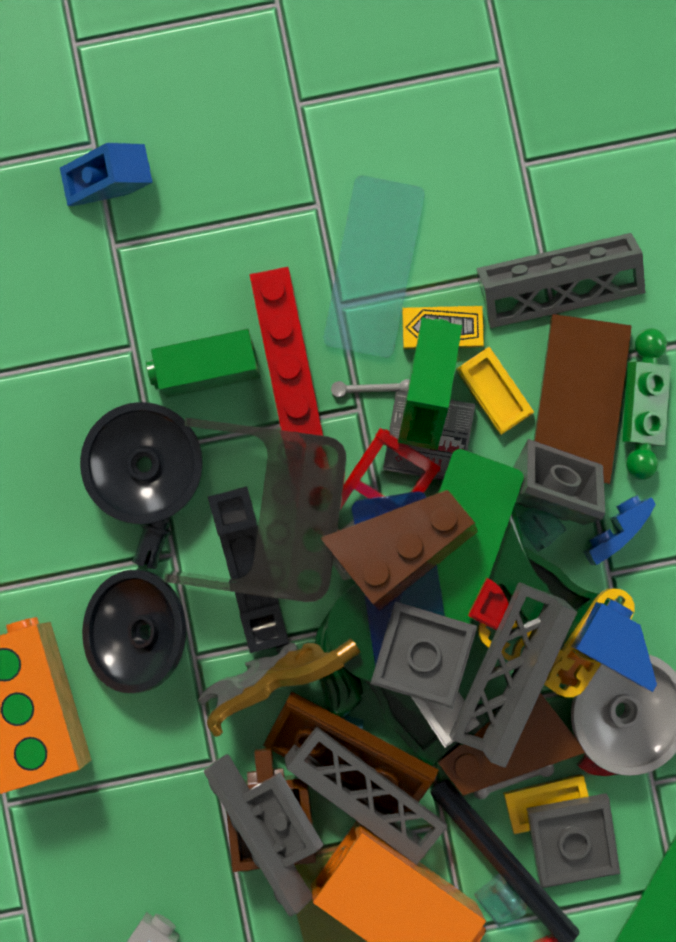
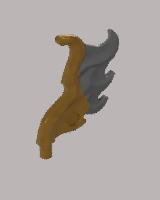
[198,639,361,737]

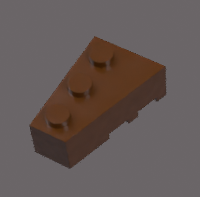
[321,490,478,611]
[437,693,585,796]

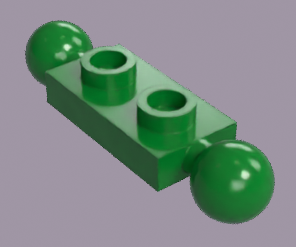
[622,328,671,480]

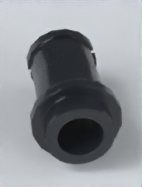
[132,520,172,569]

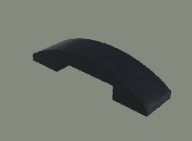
[208,486,289,654]

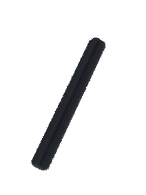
[431,779,580,942]

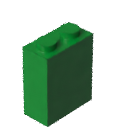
[397,318,462,450]
[146,329,261,398]

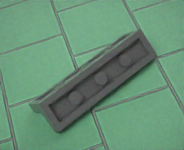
[476,233,646,329]
[449,582,577,768]
[285,727,448,865]

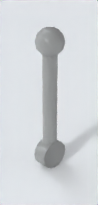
[331,379,409,398]
[473,764,554,800]

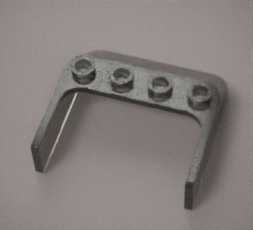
[164,418,347,602]

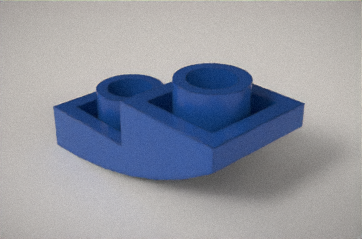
[583,495,656,565]

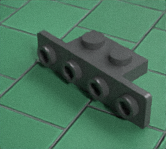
[204,754,324,917]

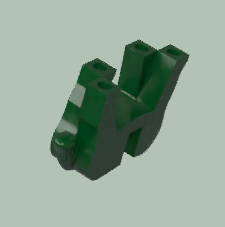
[315,507,610,766]

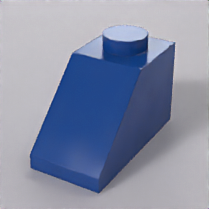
[60,143,153,206]
[571,600,657,692]

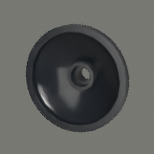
[80,402,203,524]
[82,570,186,693]

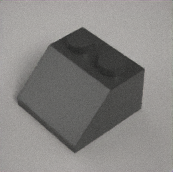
[513,439,605,525]

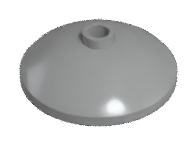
[571,655,676,776]

